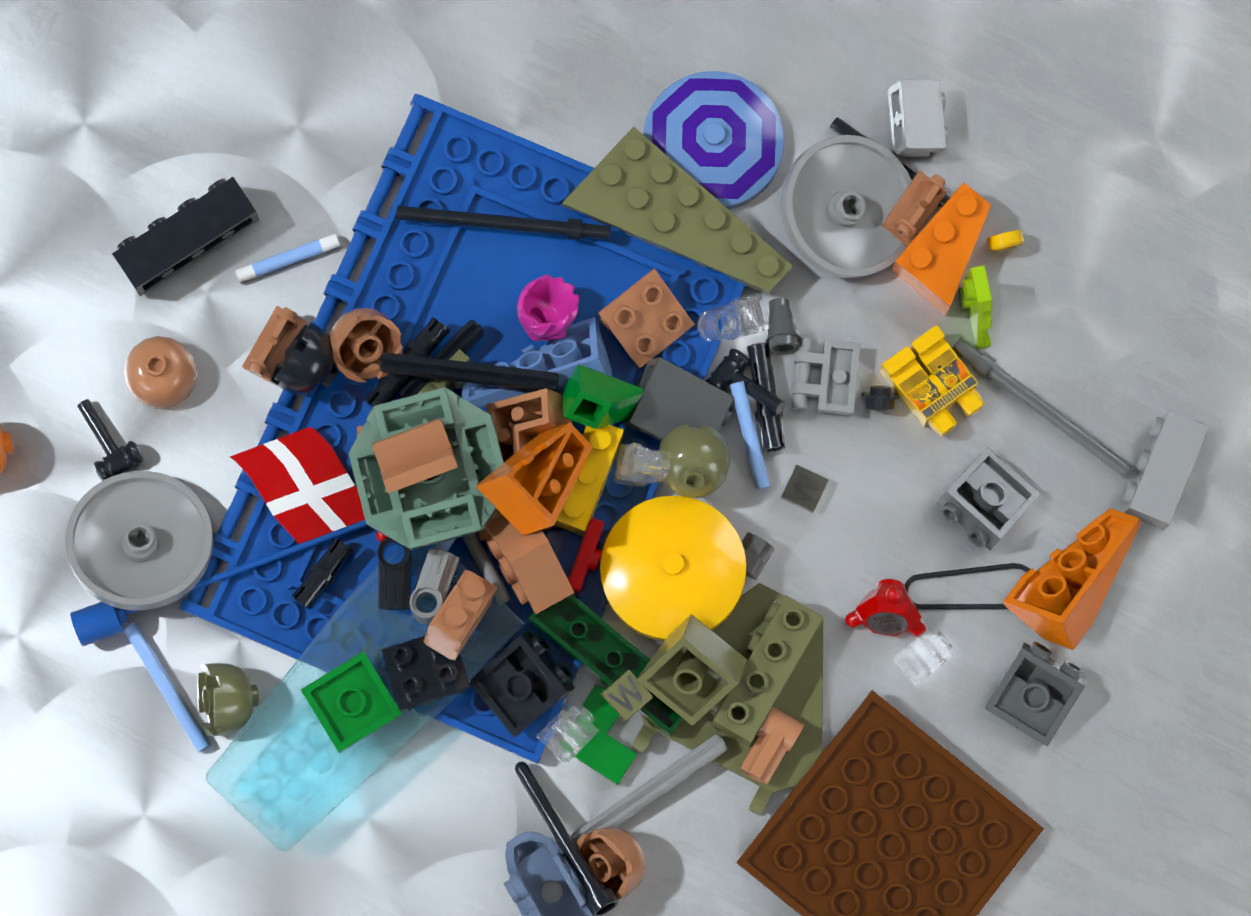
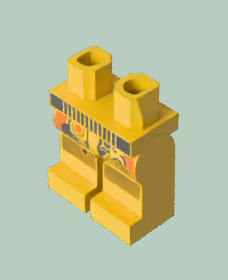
[879,325,984,437]

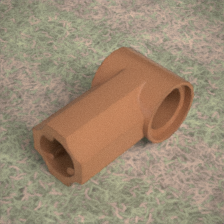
[740,707,804,785]

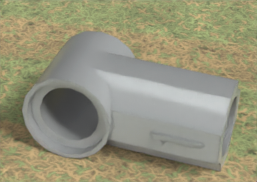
[410,548,460,625]

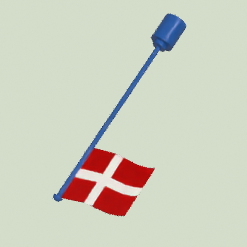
[70,427,368,647]

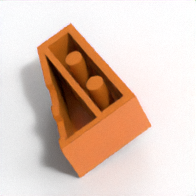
[891,182,991,316]
[475,422,593,536]

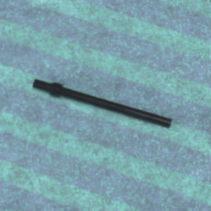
[396,205,611,241]

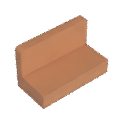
[372,418,458,494]

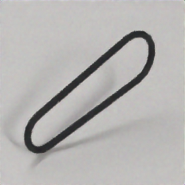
[905,563,1030,610]

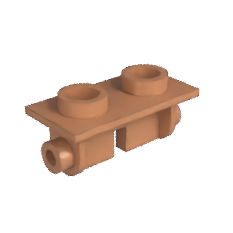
[881,170,947,247]
[242,306,308,384]

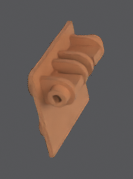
[598,269,695,369]

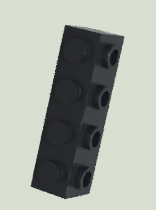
[112,177,260,296]

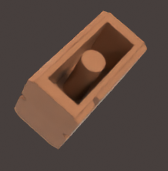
[423,570,497,660]

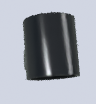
[377,537,412,610]

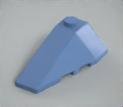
[462,317,612,408]

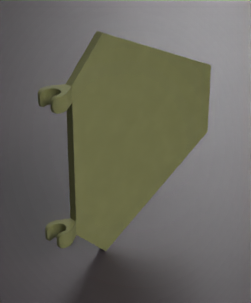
[633,583,823,815]

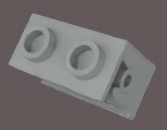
[888,79,949,158]

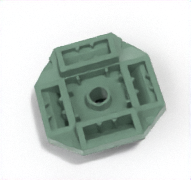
[349,387,504,550]

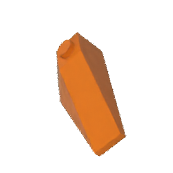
[1003,508,1142,650]

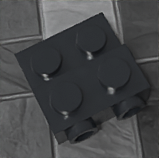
[469,632,575,738]

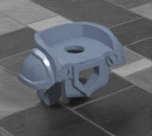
[504,832,593,916]

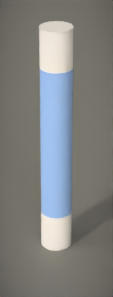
[235,233,340,283]

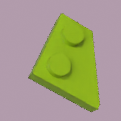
[958,265,992,349]

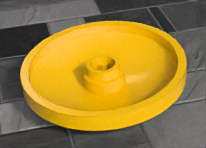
[600,496,746,641]

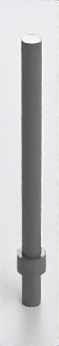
[952,337,1132,478]

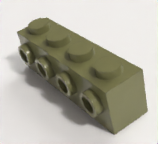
[709,595,824,747]

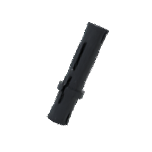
[364,317,450,408]
[747,343,786,452]

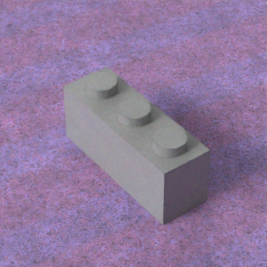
[1122,410,1210,530]

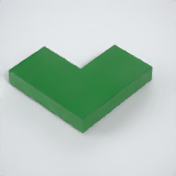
[556,684,637,785]

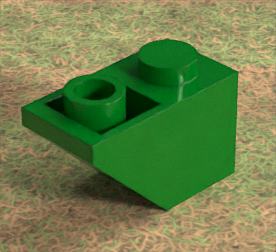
[562,364,644,429]

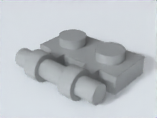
[790,338,861,416]

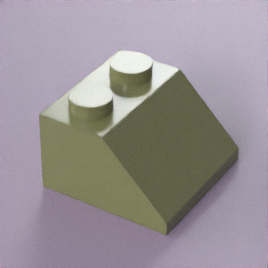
[637,614,747,726]

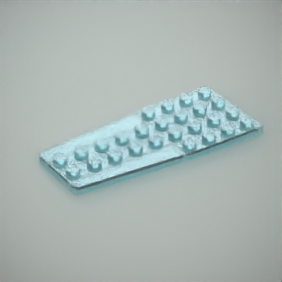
[206,544,525,852]

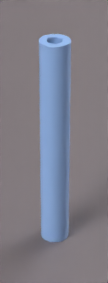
[730,381,770,489]

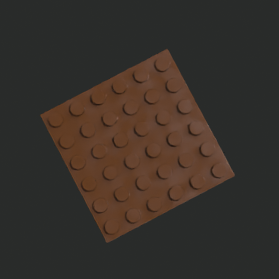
[735,690,1044,916]

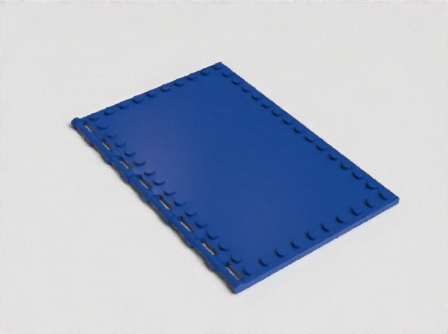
[179,94,765,764]

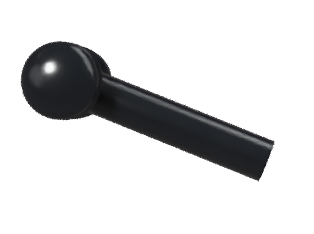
[705,349,785,414]
[77,399,144,481]

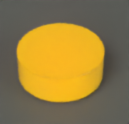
[987,230,1024,252]

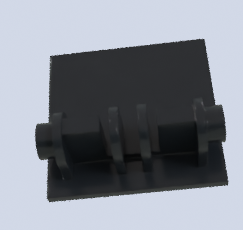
[382,636,471,712]

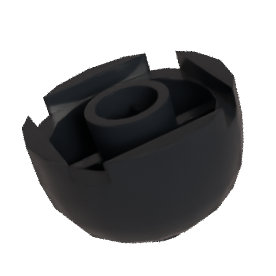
[270,321,338,395]

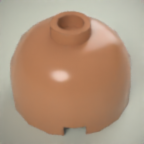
[329,308,403,382]
[124,336,198,409]
[575,826,646,900]

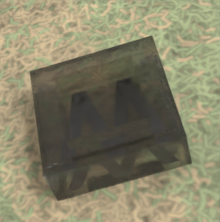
[781,464,829,513]

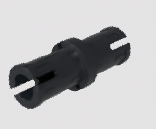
[292,538,354,610]

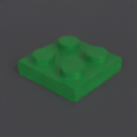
[300,651,403,754]

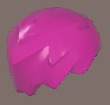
[516,275,580,342]

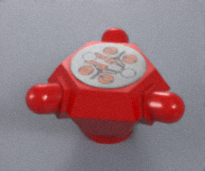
[845,579,927,637]

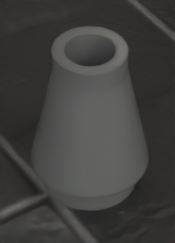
[765,298,801,354]

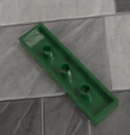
[527,594,683,736]

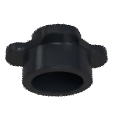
[862,386,899,410]

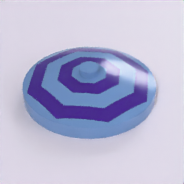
[643,71,784,210]

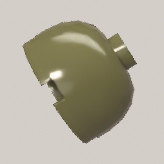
[658,424,730,498]
[197,663,259,737]

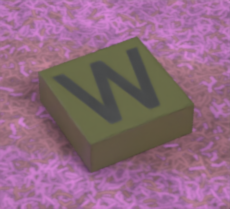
[600,670,653,722]

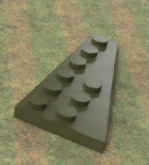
[562,126,793,295]

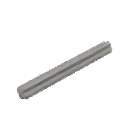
[571,734,728,842]

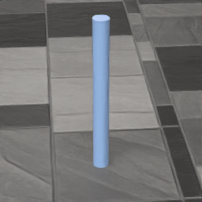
[125,622,211,753]

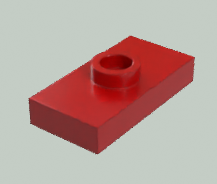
[568,518,604,595]

